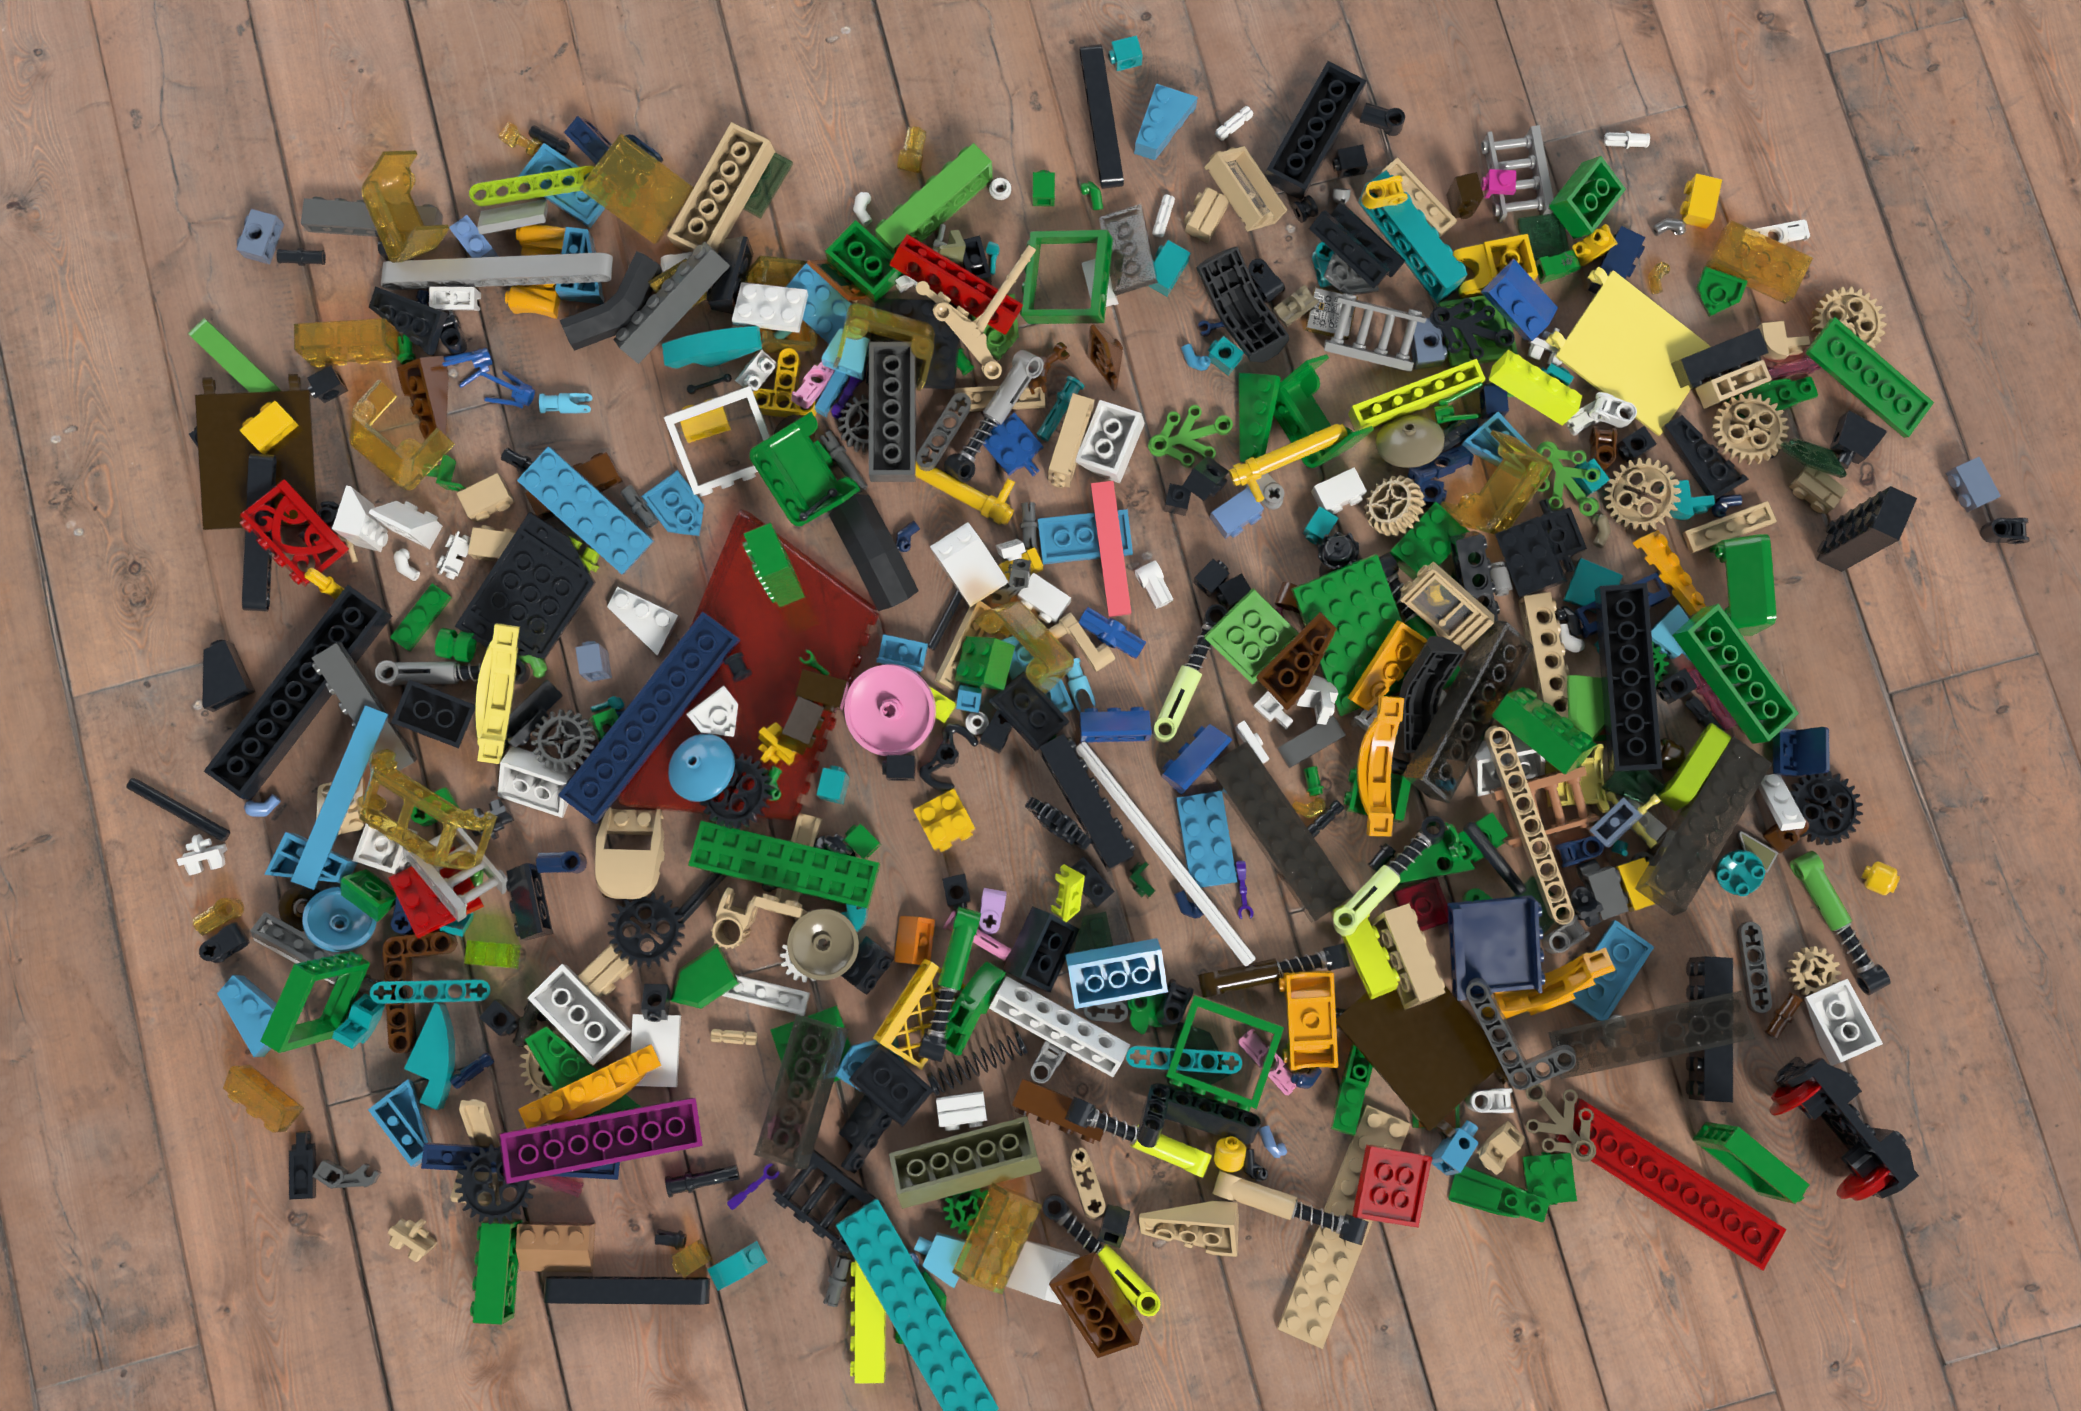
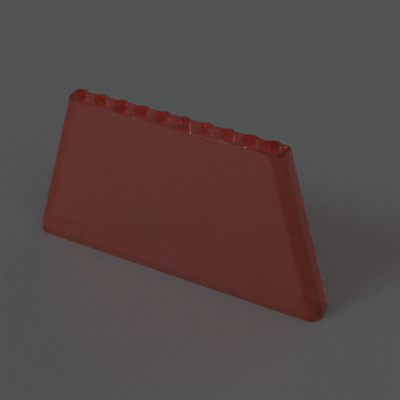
[619,509,879,821]

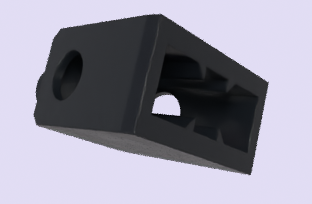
[1830,411,1887,469]

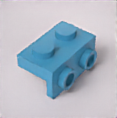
[876,634,929,673]

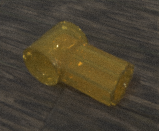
[897,126,927,173]
[192,898,244,936]

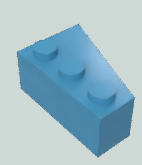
[1134,84,1198,160]
[555,227,605,305]
[1461,412,1544,481]
[264,832,358,883]
[217,975,277,1057]

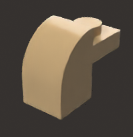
[1756,321,1810,362]
[1477,1121,1525,1175]

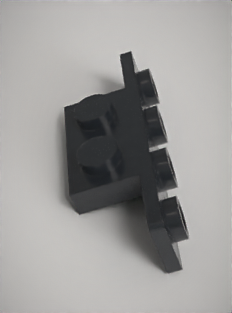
[504,680,563,751]
[838,1095,892,1174]

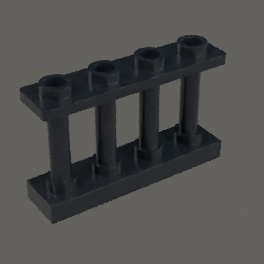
[1309,203,1405,289]
[773,1146,885,1253]

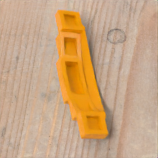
[1357,696,1404,837]
[1482,947,1615,1019]
[518,1044,661,1128]

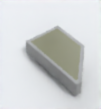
[1737,831,1778,873]

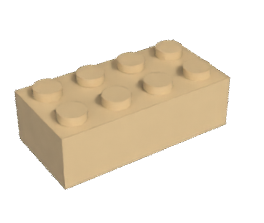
[1370,904,1445,1009]

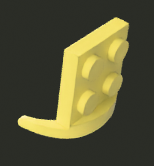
[1545,744,1610,813]

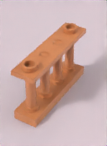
[1490,765,1600,847]

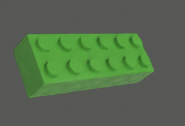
[875,143,993,254]

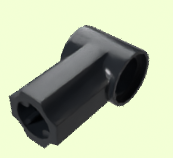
[1360,103,1405,136]

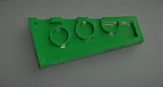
[1239,373,1281,463]

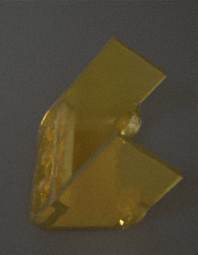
[362,150,450,263]
[833,303,935,391]
[349,379,455,490]
[1441,430,1553,535]

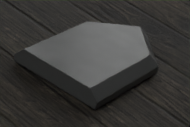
[1324,253,1379,295]

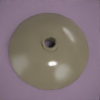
[1376,415,1445,468]
[787,909,859,980]

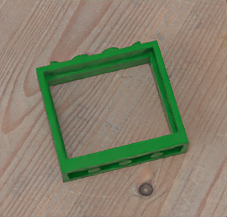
[1020,230,1113,324]
[260,951,370,1053]
[1165,995,1284,1112]
[1692,1122,1810,1204]

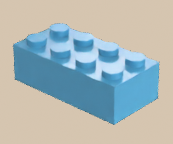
[1065,938,1168,1009]

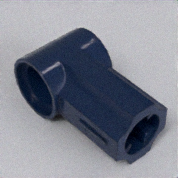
[536,851,587,874]

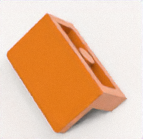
[894,916,935,965]

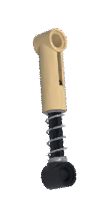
[1212,1170,1369,1245]

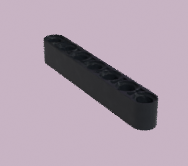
[1079,44,1124,189]
[242,453,277,612]
[544,1276,710,1305]

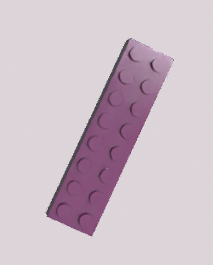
[499,1098,703,1184]

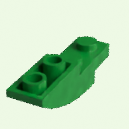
[945,961,1006,1056]
[1330,1043,1373,1136]

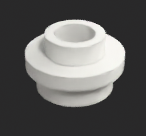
[989,178,1011,200]
[966,712,989,735]

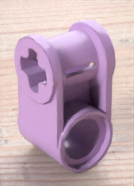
[979,888,1007,935]

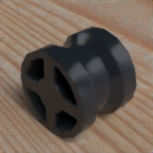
[1292,195,1318,223]

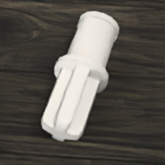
[1604,131,1650,149]

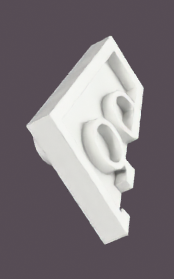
[607,587,680,657]

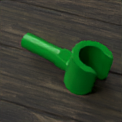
[800,650,830,676]

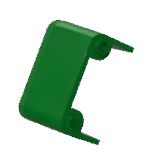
[1274,354,1374,468]
[1710,534,1777,636]

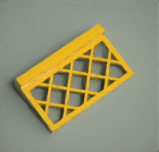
[873,959,966,1070]

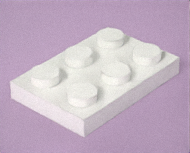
[732,282,808,333]

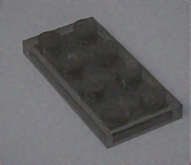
[1099,204,1158,296]

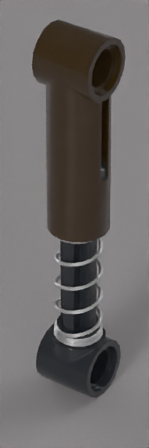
[1197,943,1350,998]

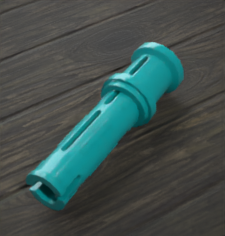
[1036,376,1085,442]

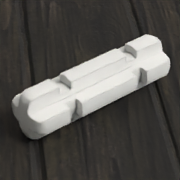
[1215,106,1253,141]
[1152,194,1175,238]

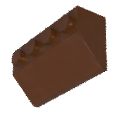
[1049,1252,1143,1358]

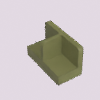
[932,230,966,266]

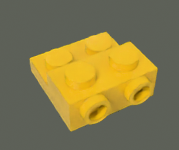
[913,789,976,852]

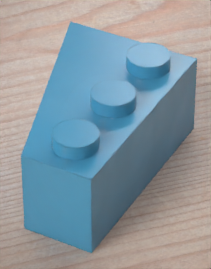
[368,1079,432,1167]

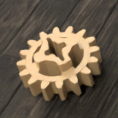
[1787,946,1841,995]

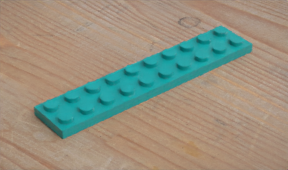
[835,1198,999,1411]

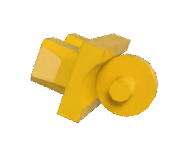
[1572,224,1618,266]
[758,723,797,765]

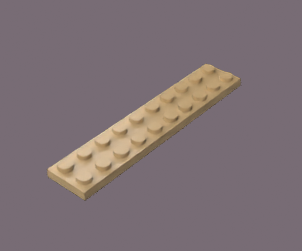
[1277,1104,1411,1349]

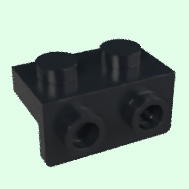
[840,936,895,995]

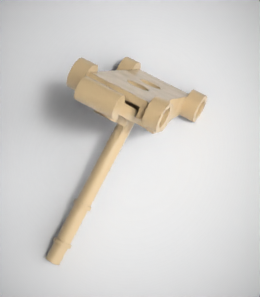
[916,245,1036,379]

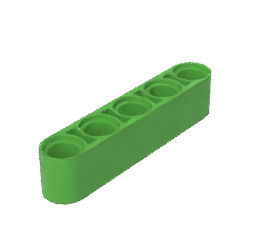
[188,318,281,392]

